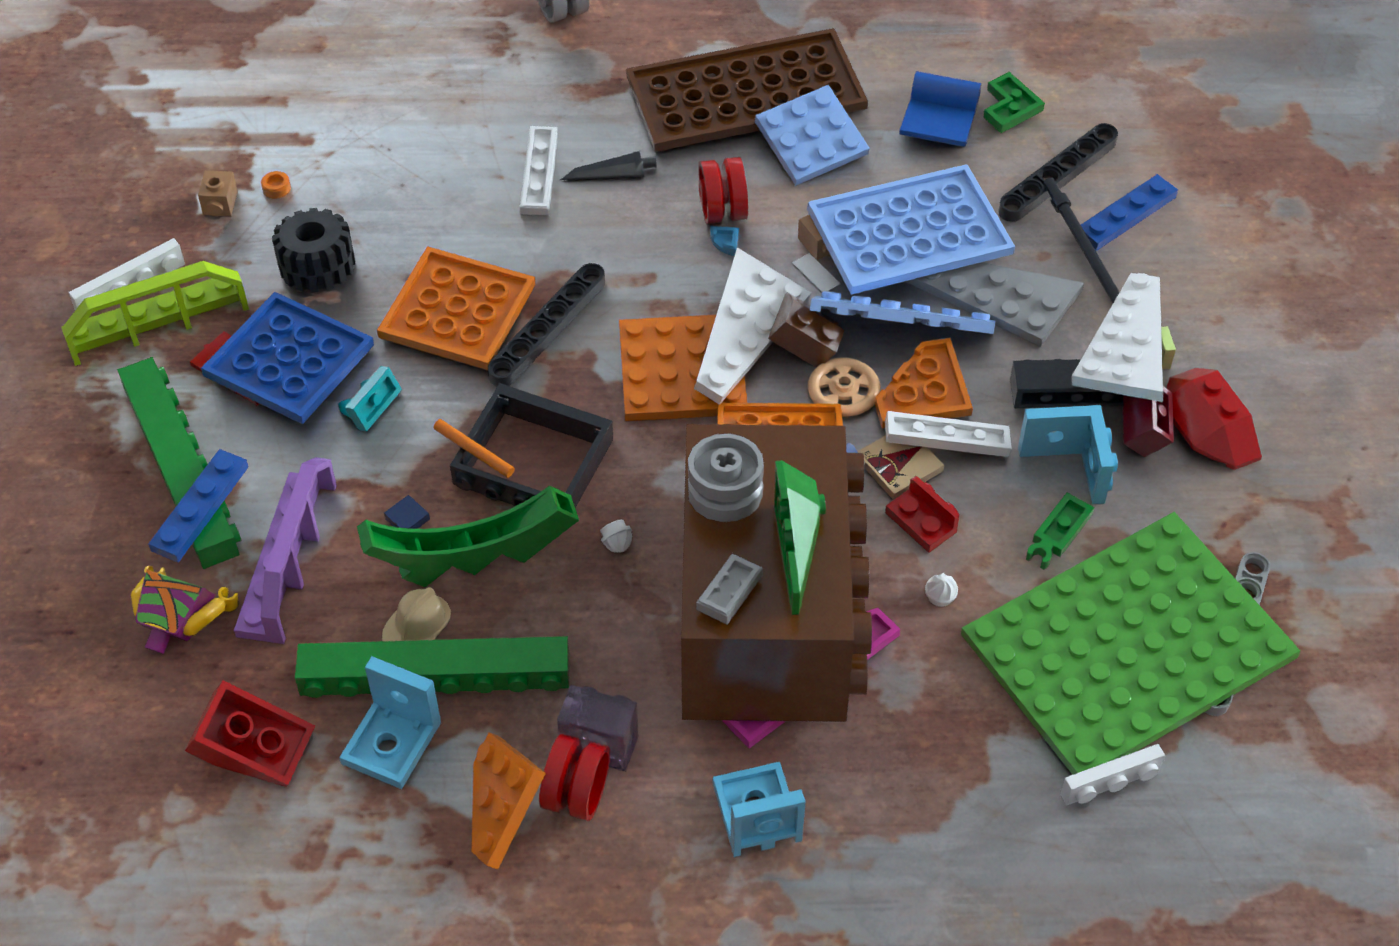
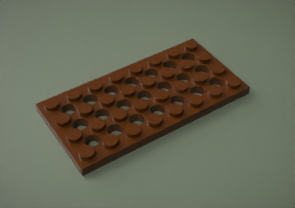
[626,28,868,152]

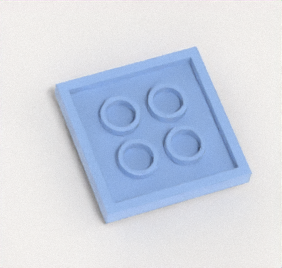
[755,85,870,186]

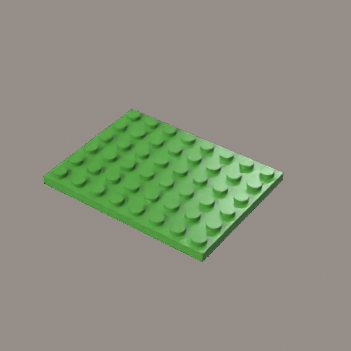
[961,512,1301,775]

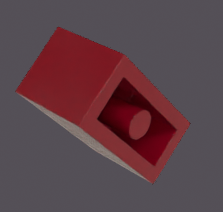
[1123,387,1174,457]

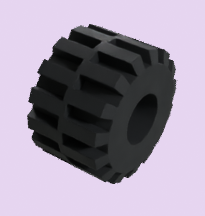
[272,208,355,293]

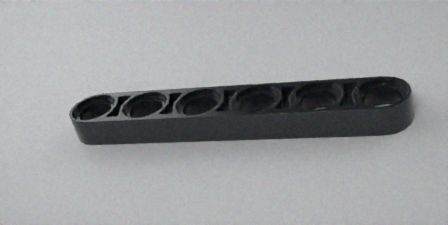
[998,123,1118,222]
[488,263,605,386]

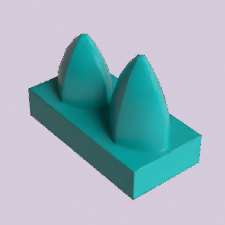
[338,366,402,431]

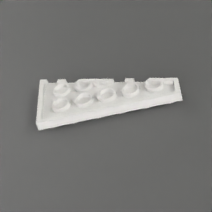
[694,248,811,405]
[1072,273,1163,402]

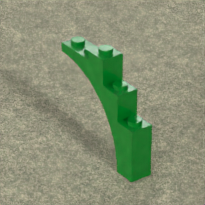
[357,485,579,587]

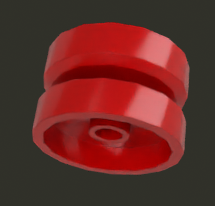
[698,157,748,224]
[539,733,611,821]

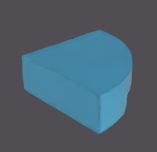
[710,226,739,256]

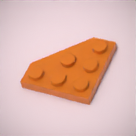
[875,338,973,429]
[471,732,546,870]

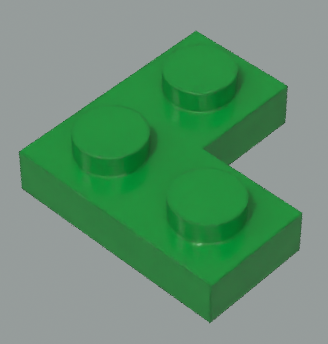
[983,72,1045,133]

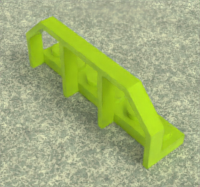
[61,261,249,366]

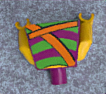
[131,566,238,654]

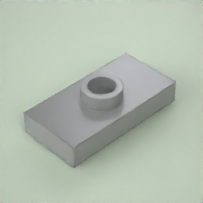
[696,554,763,624]

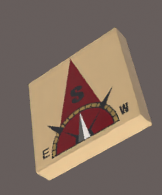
[857,435,944,500]

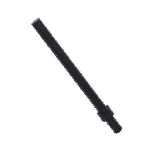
[1043,178,1120,304]

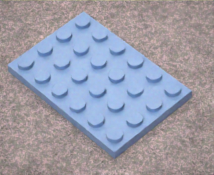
[807,164,1015,295]

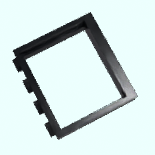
[450,383,613,508]

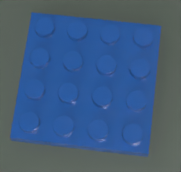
[201,292,374,424]

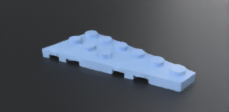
[810,291,995,334]

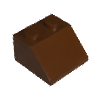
[768,292,844,367]

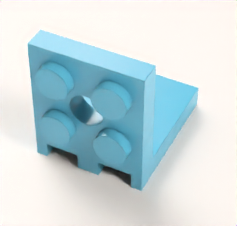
[1018,405,1118,504]
[339,656,441,789]
[713,762,805,857]

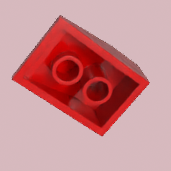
[185,680,315,787]

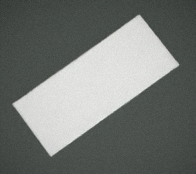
[792,253,841,292]

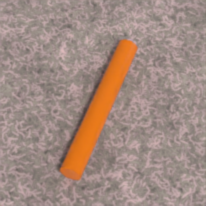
[433,419,515,478]

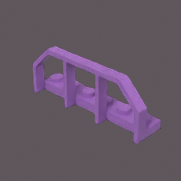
[234,457,337,644]

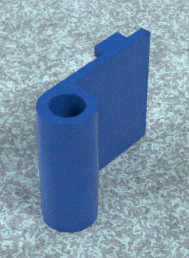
[899,71,982,147]

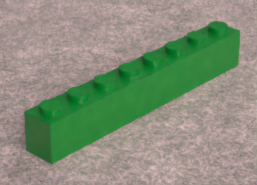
[117,357,242,569]
[295,636,569,698]

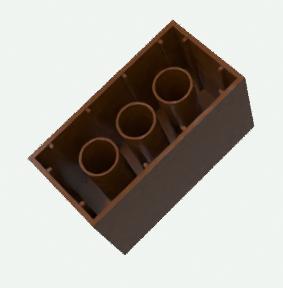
[681,424,872,722]

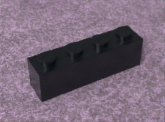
[1010,359,1123,408]

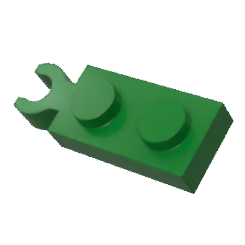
[1026,492,1095,570]

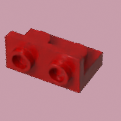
[885,476,959,553]

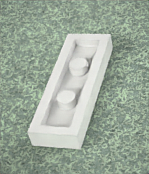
[1060,744,1165,806]

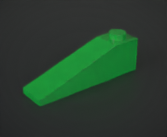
[774,461,826,615]

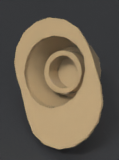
[382,587,451,641]

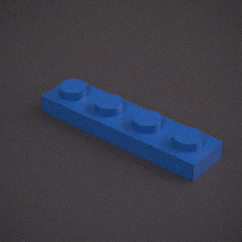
[1081,174,1178,251]
[148,449,249,563]

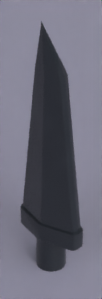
[560,151,657,180]

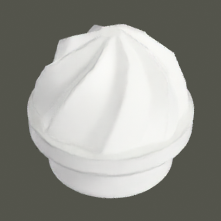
[600,519,632,552]
[925,573,958,607]

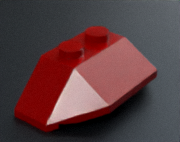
[1166,368,1262,470]

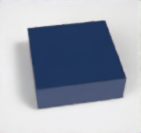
[384,495,430,529]

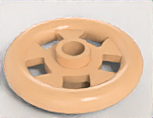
[808,358,881,417]

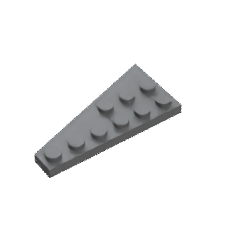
[905,262,1084,347]

